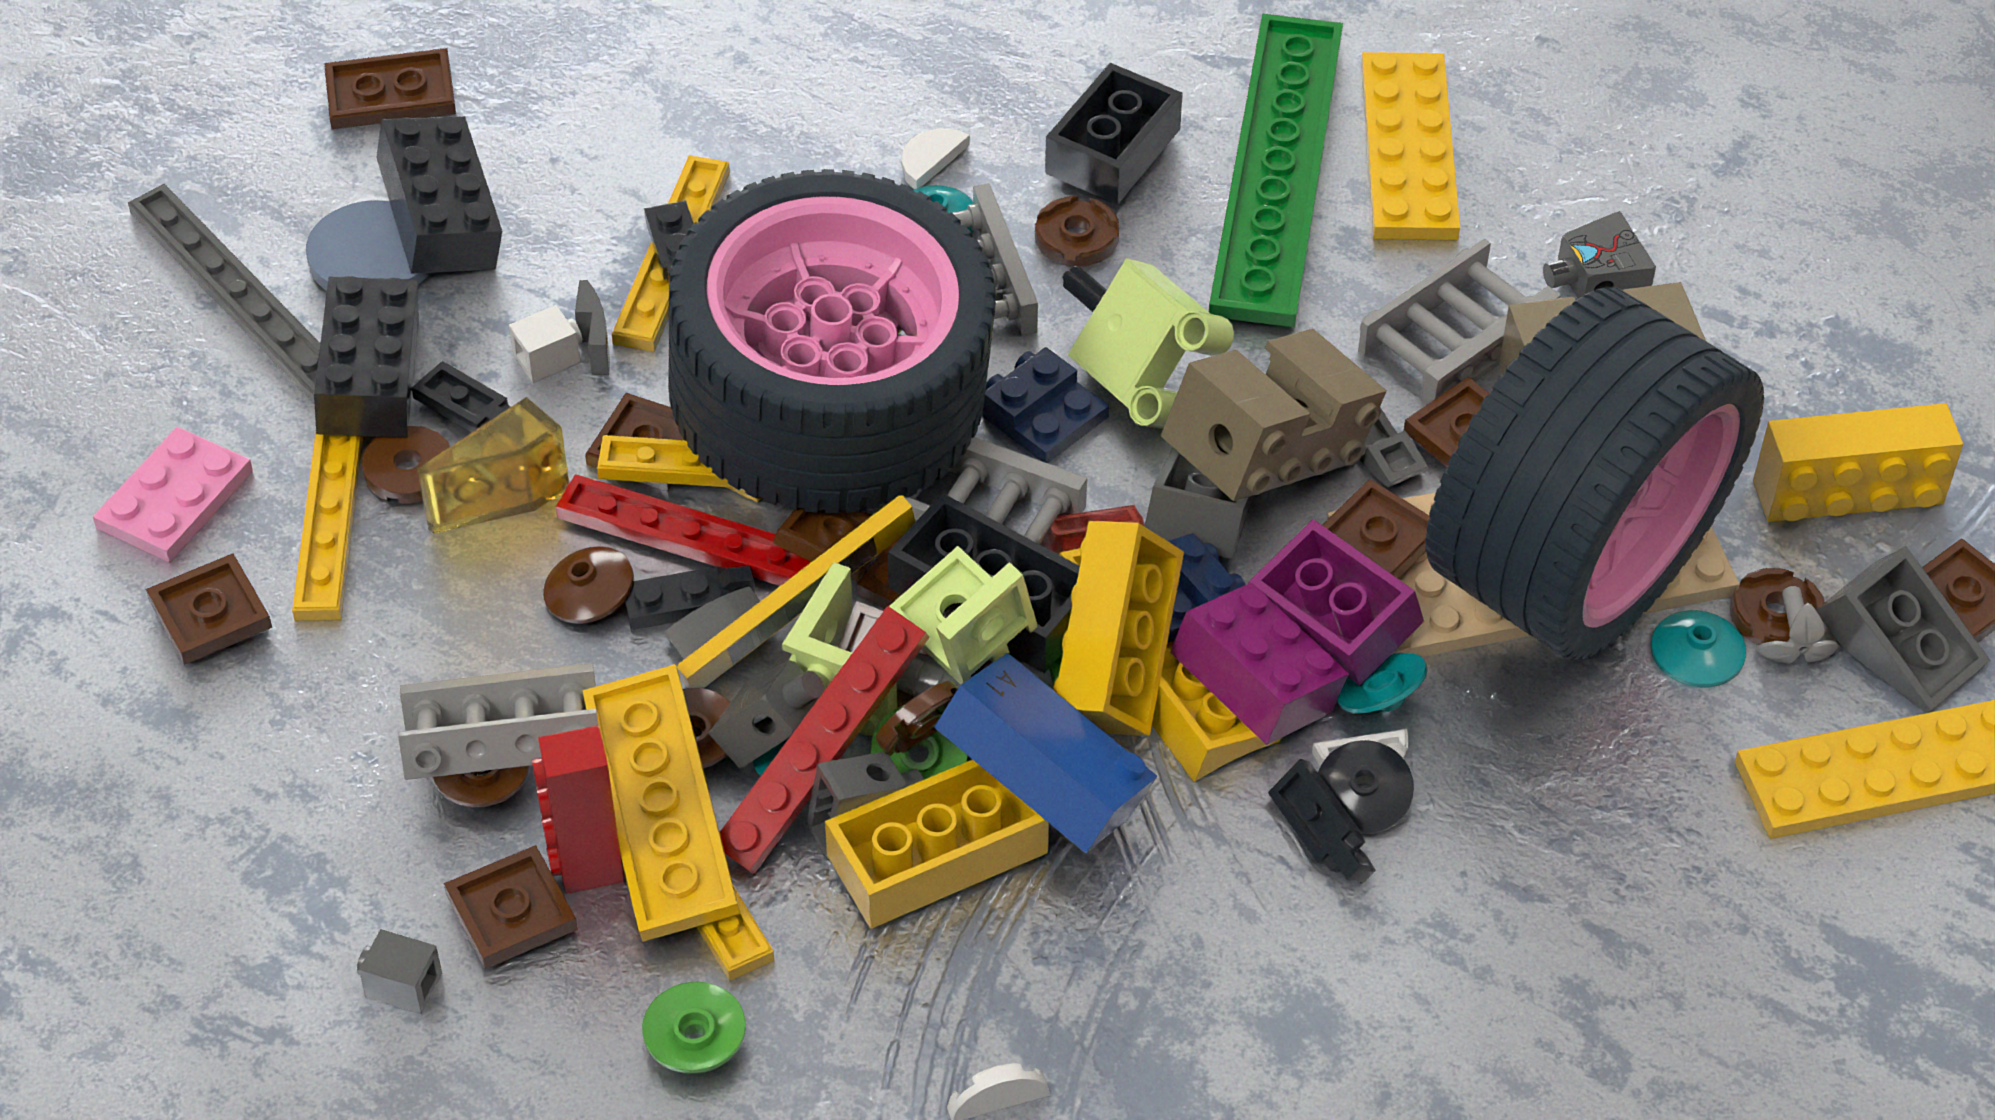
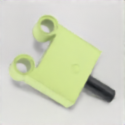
[1062,258,1234,429]

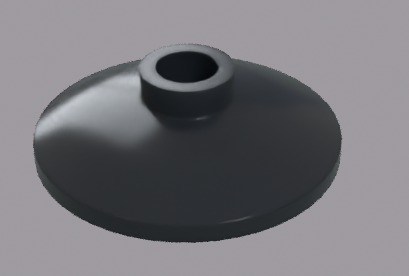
[1318,740,1414,835]

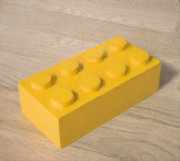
[1753,403,1963,522]
[1053,521,1184,736]
[825,760,1049,929]

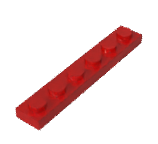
[555,474,811,586]
[720,606,930,875]

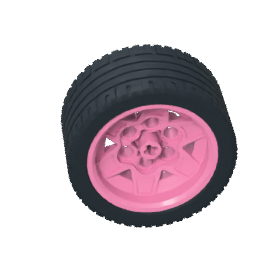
[668,169,996,513]
[1425,287,1764,660]

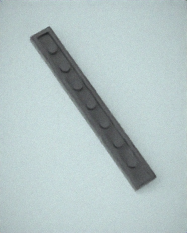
[128,183,320,405]

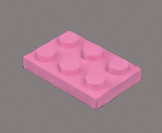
[93,427,253,563]

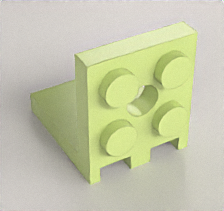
[889,546,1038,685]
[782,562,897,736]

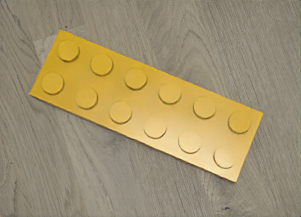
[1361,52,1460,240]
[582,664,740,942]
[1735,700,1995,839]

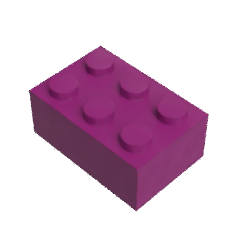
[1248,519,1424,686]
[1170,582,1349,745]

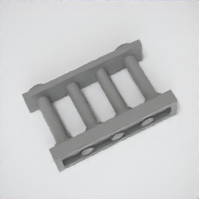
[953,183,1038,336]
[1358,238,1561,405]
[874,437,1087,544]
[398,663,598,780]

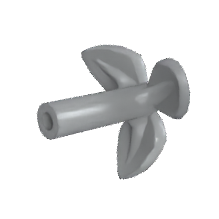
[1756,586,1840,664]

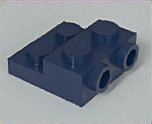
[982,347,1109,463]
[1167,533,1246,643]

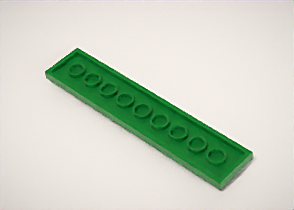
[1209,13,1343,327]

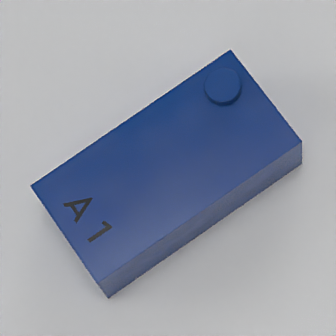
[934,653,1158,853]

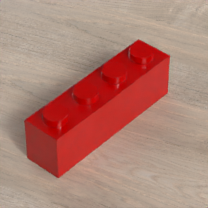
[532,725,624,894]

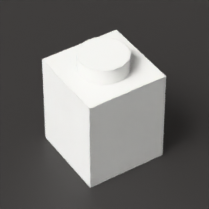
[509,305,582,383]

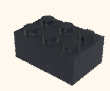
[1045,63,1183,205]

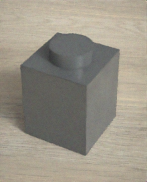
[357,929,442,1014]

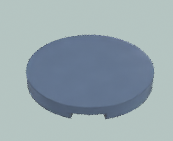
[306,200,430,290]

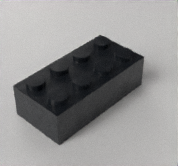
[376,116,503,273]
[314,276,419,438]
[888,493,1080,673]

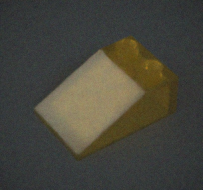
[417,397,569,534]

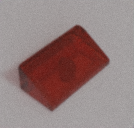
[1047,505,1145,554]

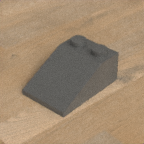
[1144,447,1254,559]
[1816,546,1991,713]

